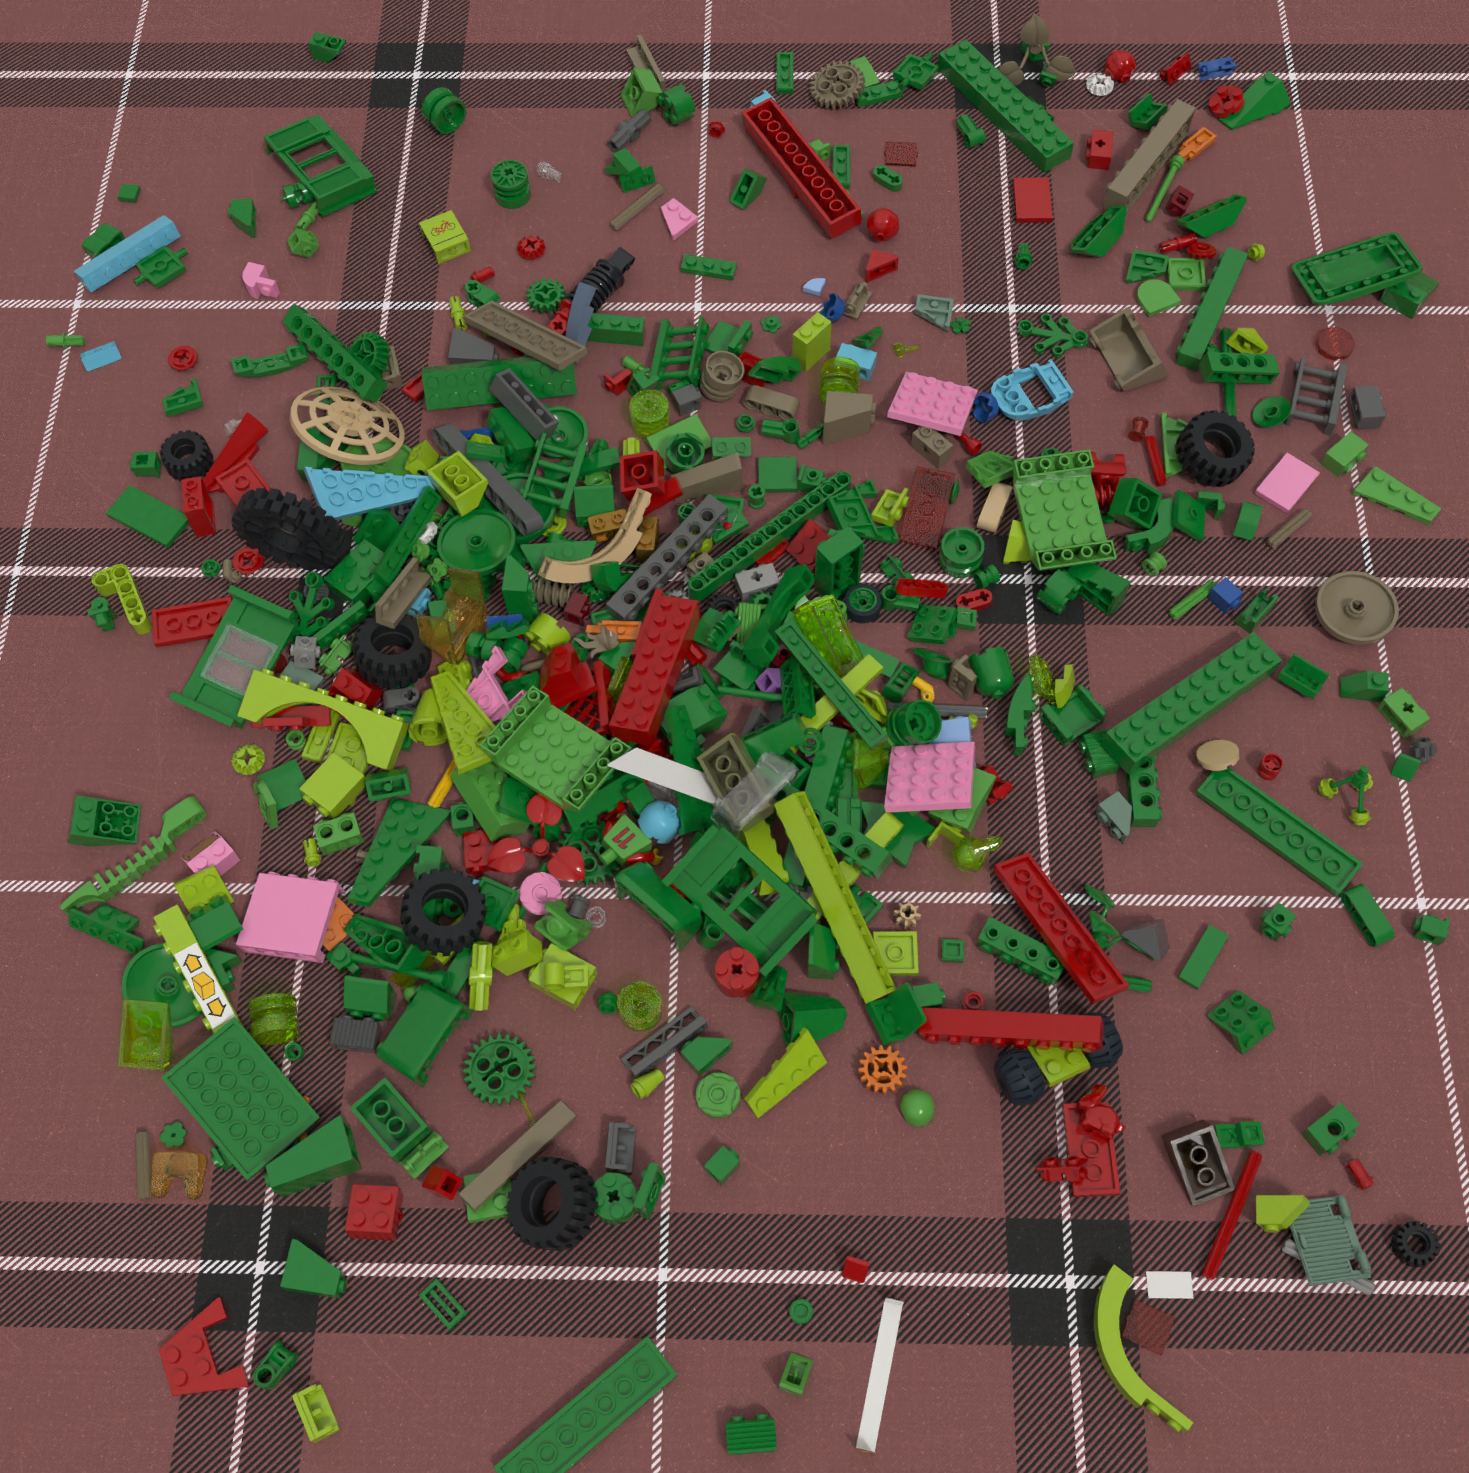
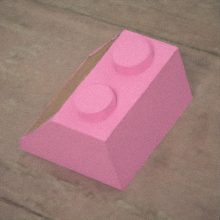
[181,831,241,876]

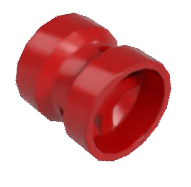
[1257,753,1283,781]

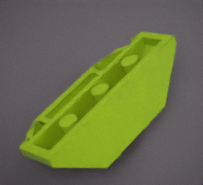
[818,677,888,728]

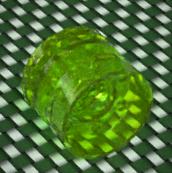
[819,357,860,403]
[629,390,670,440]
[248,993,300,1045]

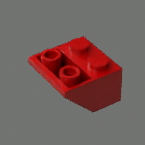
[329,668,384,723]

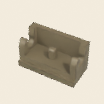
[381,346,403,390]

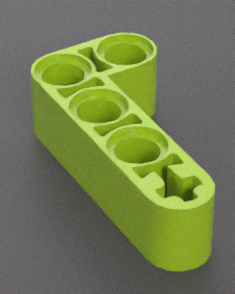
[92,564,152,635]

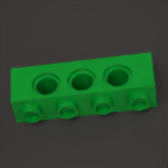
[1199,351,1280,384]
[1125,756,1162,827]

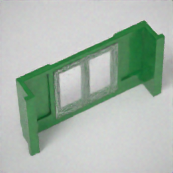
[169,585,298,729]

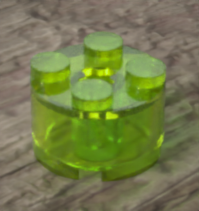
[617,981,663,1032]

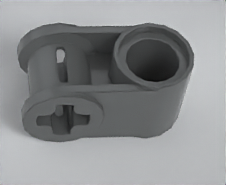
[383,687,421,716]

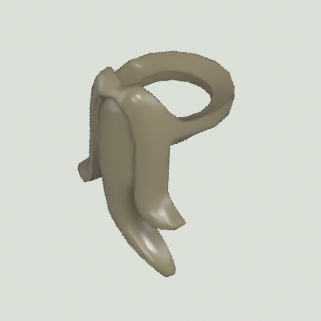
[574,625,619,659]

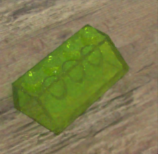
[792,594,864,678]

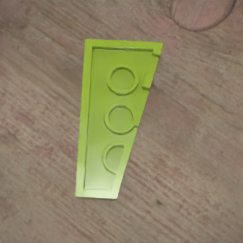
[744,1027,827,1118]

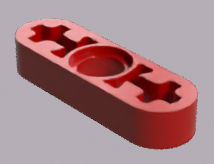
[895,578,949,598]

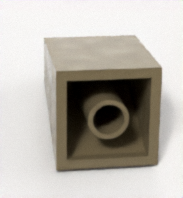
[823,391,876,445]

